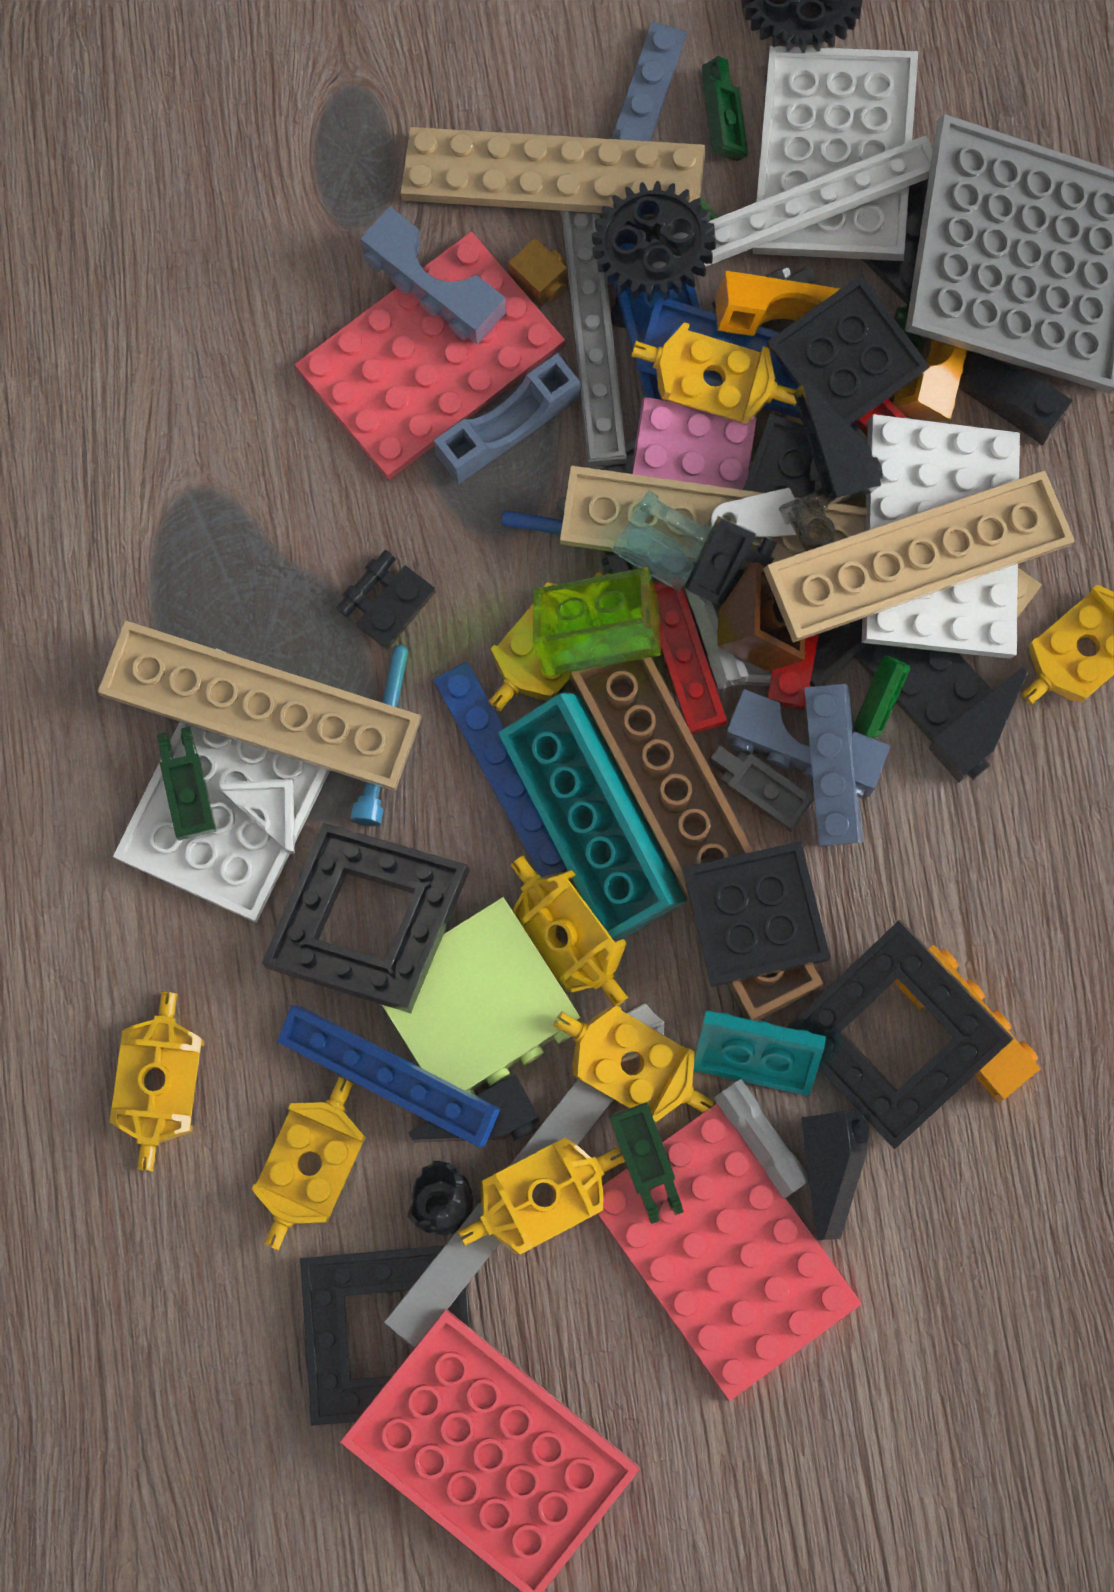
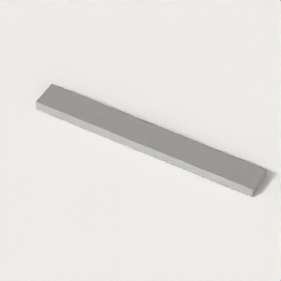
[561,211,627,467]
[384,1079,613,1348]

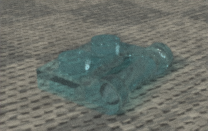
[612,490,712,592]

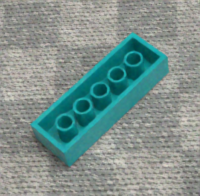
[498,693,687,940]

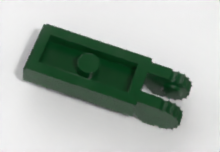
[157,726,217,841]
[609,1102,684,1224]

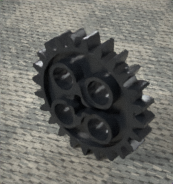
[743,0,863,53]
[592,181,716,302]

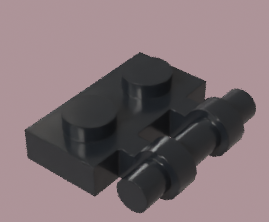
[684,516,778,605]
[336,550,436,650]

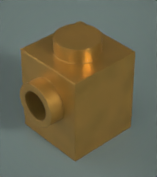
[508,238,567,307]

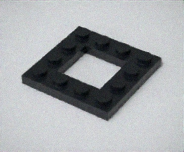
[262,823,470,1014]
[786,920,1014,1150]
[300,1245,470,1426]

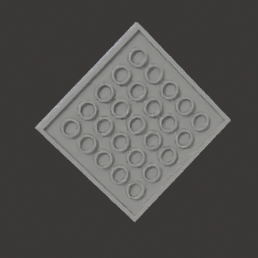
[905,114,1114,393]

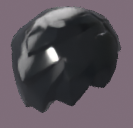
[407,1161,474,1235]

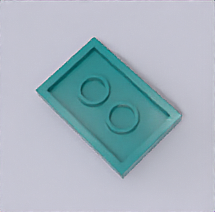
[693,1010,826,1096]

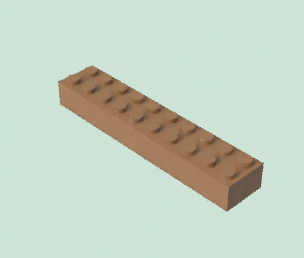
[569,635,823,1021]

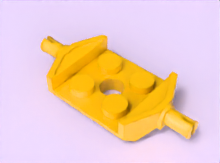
[631,322,796,424]
[488,572,610,712]
[1020,585,1114,705]
[510,856,629,1006]
[109,992,204,1172]
[553,1005,714,1122]
[251,1077,366,1250]
[457,1138,625,1256]

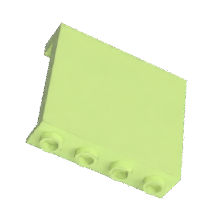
[382,897,581,1096]

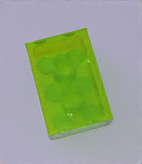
[533,567,661,677]

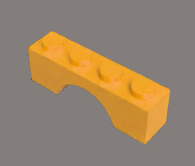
[715,271,841,336]
[893,339,967,422]
[895,945,1041,1103]

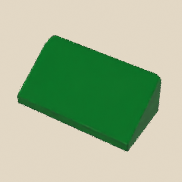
[854,656,910,738]

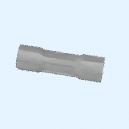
[681,572,749,689]
[713,1079,809,1199]

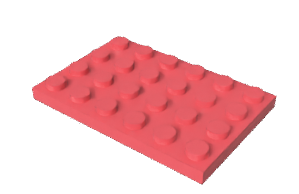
[294,231,565,481]
[597,1104,862,1401]
[340,1309,640,1592]

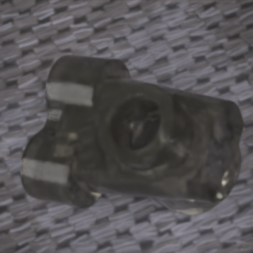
[779,490,835,551]

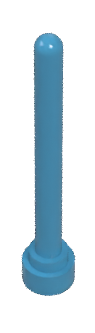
[350,645,408,826]

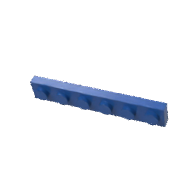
[433,661,568,877]
[277,1005,500,1147]

